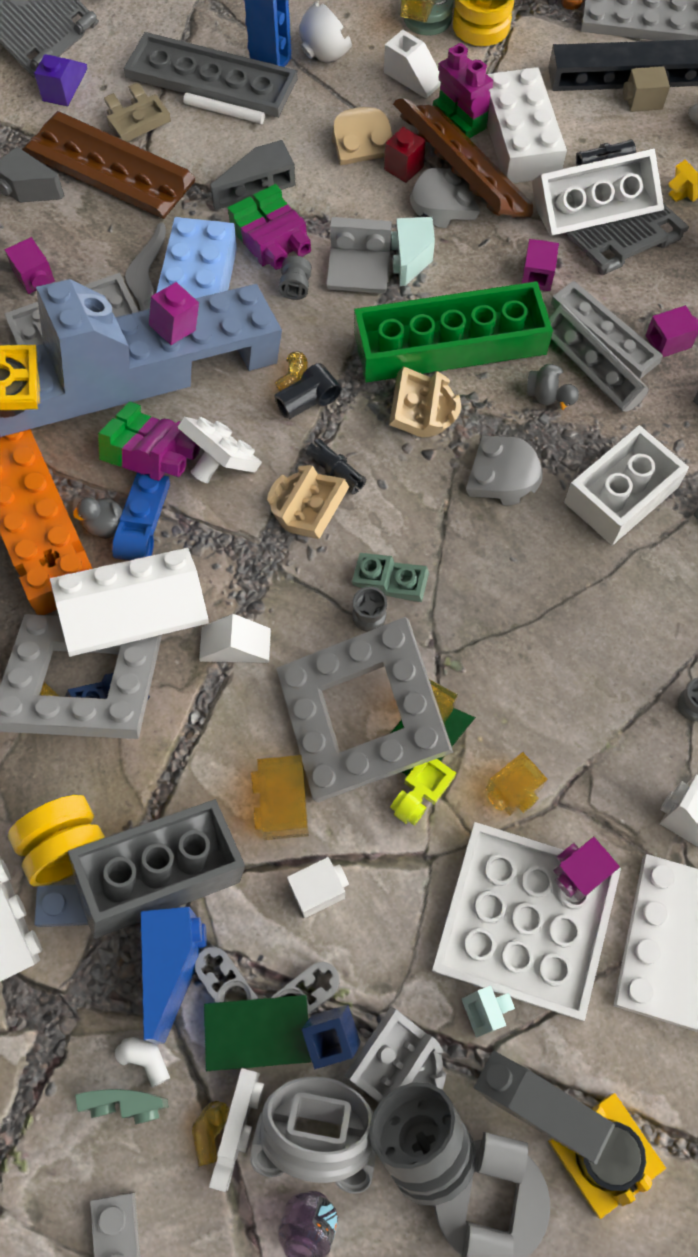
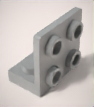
[327,217,392,293]

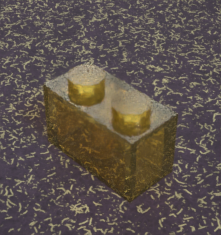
[251,755,309,840]

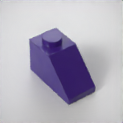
[34,54,88,107]

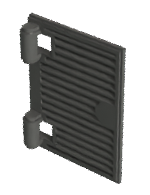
[0,0,99,78]
[565,203,689,275]

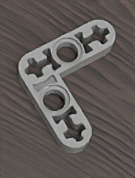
[195,947,340,1016]

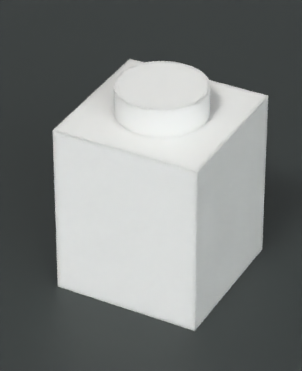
[287,857,349,919]

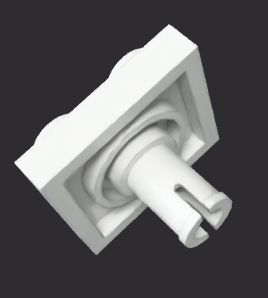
[178,417,262,483]

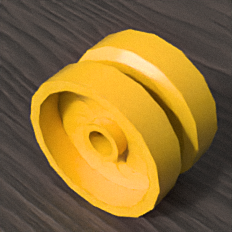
[453,0,514,46]
[7,795,105,886]

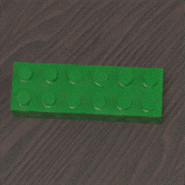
[354,281,553,383]

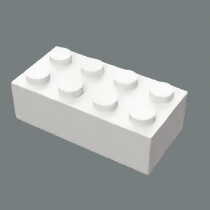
[487,67,567,183]

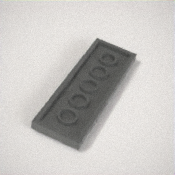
[123,32,298,118]

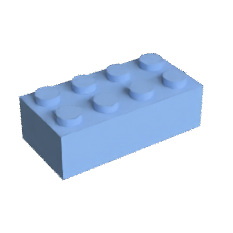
[156,217,237,298]

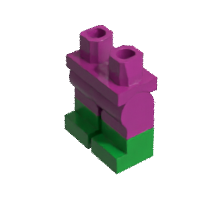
[432,43,494,139]
[227,184,311,270]
[98,401,200,481]

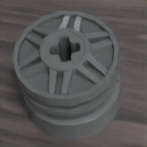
[369,1082,477,1206]

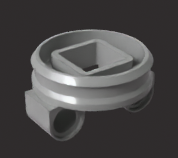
[250,1077,376,1194]
[434,1132,550,1257]

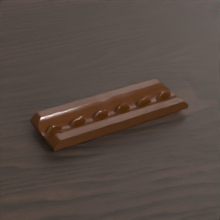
[393,98,533,218]
[21,111,195,219]

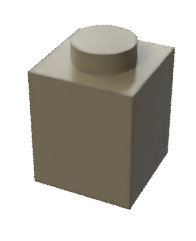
[623,66,670,112]

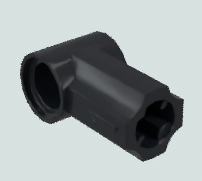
[274,363,342,420]

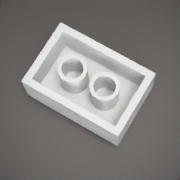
[564,425,689,546]

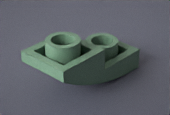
[352,553,429,602]
[75,1089,169,1125]

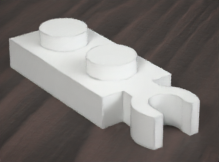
[209,1068,264,1192]

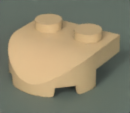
[332,107,392,166]
[389,366,461,437]
[267,465,349,539]

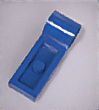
[112,472,170,561]

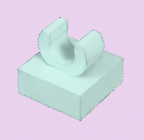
[462,986,515,1038]

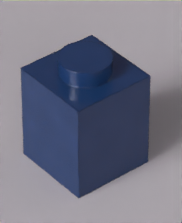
[302,1004,361,1070]

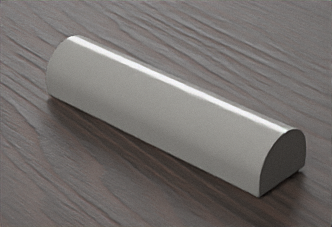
[549,304,649,412]

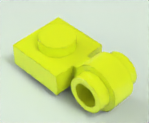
[390,759,456,825]

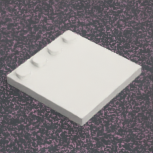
[432,822,621,1021]
[613,854,698,1032]

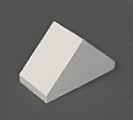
[199,614,271,663]

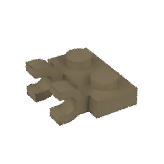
[104,82,171,142]

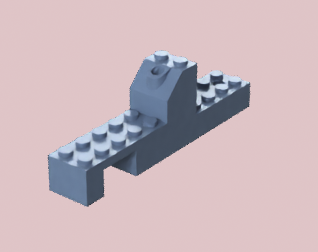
[0,279,282,437]

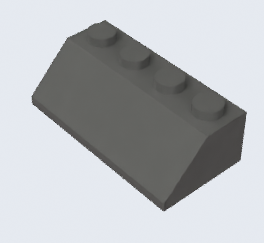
[68,799,245,939]

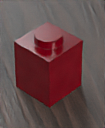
[384,127,426,183]

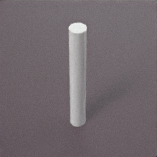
[183,92,265,124]

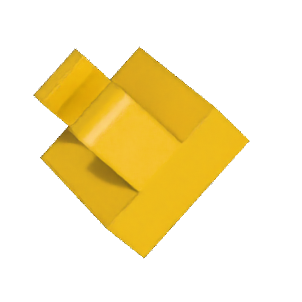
[668,159,698,202]

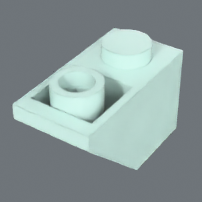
[391,217,435,286]

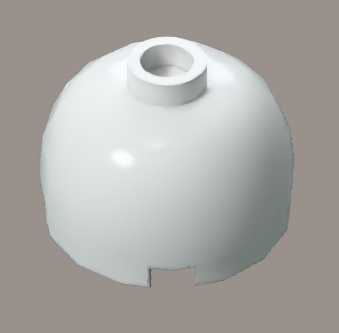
[299,1,352,63]

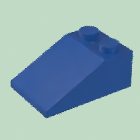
[141,907,207,1044]

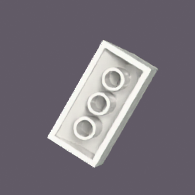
[532,149,664,236]
[50,548,209,657]

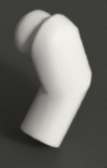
[115,1037,170,1087]

